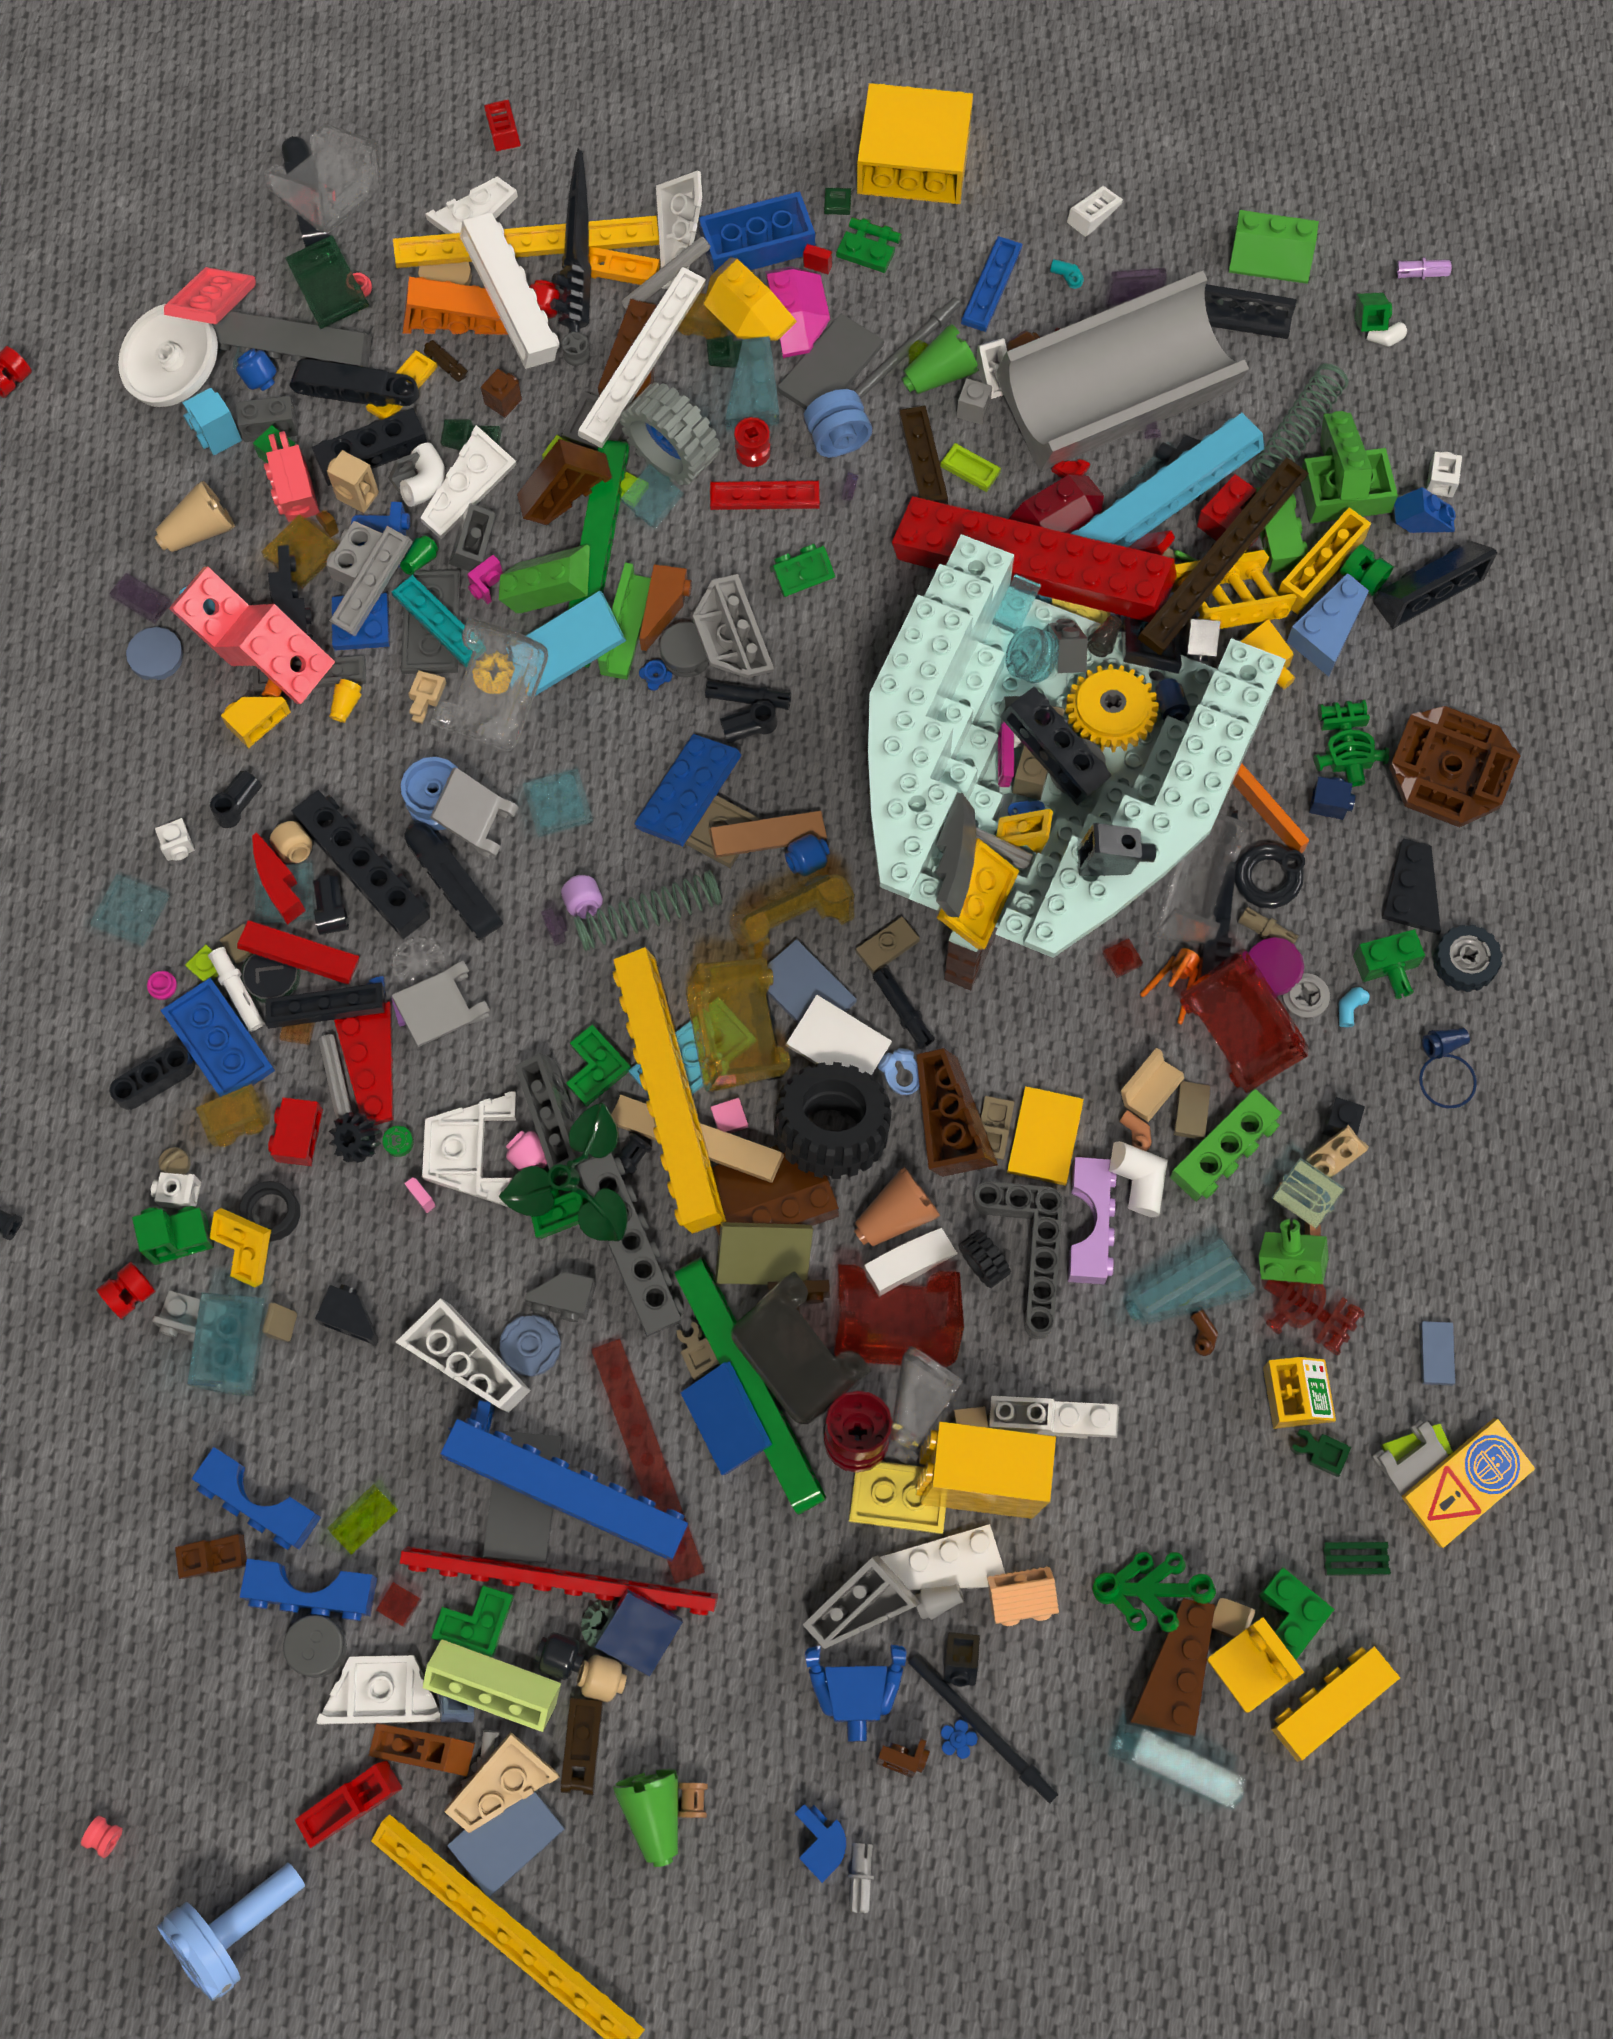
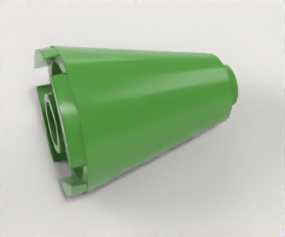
[902,324,979,394]
[613,1768,678,1867]

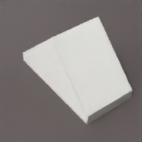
[976,338,1007,399]

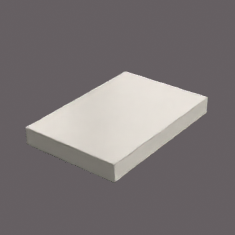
[785,995,892,1075]

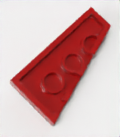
[334,1002,394,1126]

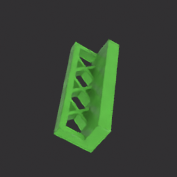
[598,562,651,680]

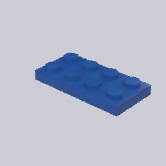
[634,734,742,847]
[160,978,275,1104]

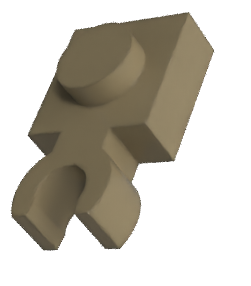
[677,1322,720,1381]

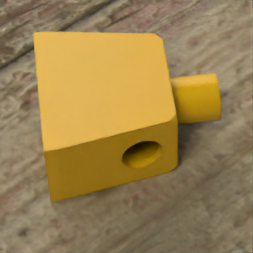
[1240,619,1296,690]

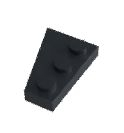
[1382,838,1441,934]

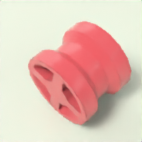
[81,1815,123,1858]

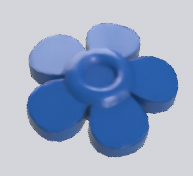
[941,1720,978,1759]

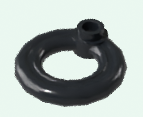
[1235,843,1305,909]

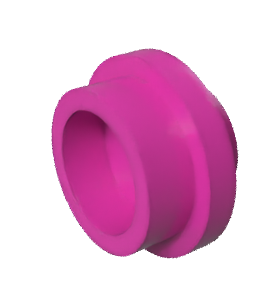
[147,971,177,1000]

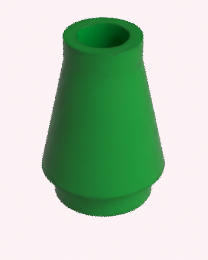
[400,536,438,575]

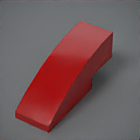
[252,832,306,925]
[294,1760,403,1848]

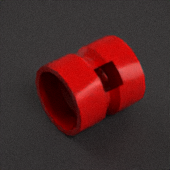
[0,346,32,398]
[734,417,771,468]
[96,1261,156,1319]

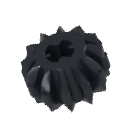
[328,1112,381,1163]

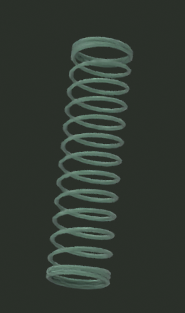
[1252,363,1349,483]
[573,870,722,952]

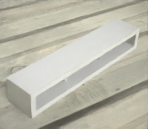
[460,213,559,369]

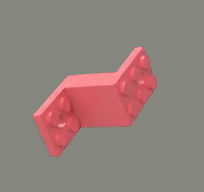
[169,566,335,704]

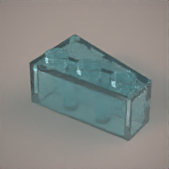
[725,336,779,431]

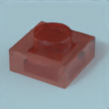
[1103,938,1143,978]
[376,1582,422,1628]

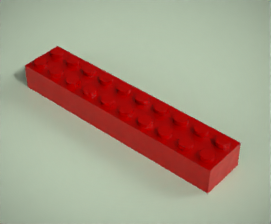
[892,496,1177,622]

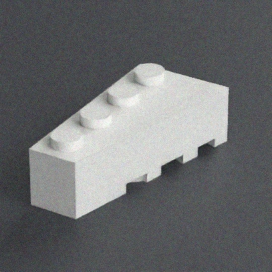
[396,1298,531,1413]

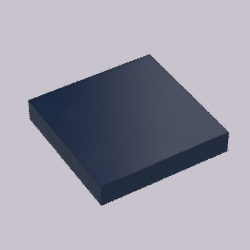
[594,1589,683,1676]

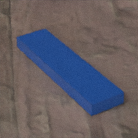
[961,236,1023,332]

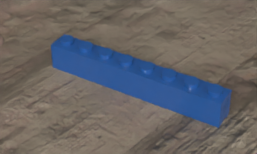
[440,1418,688,1562]

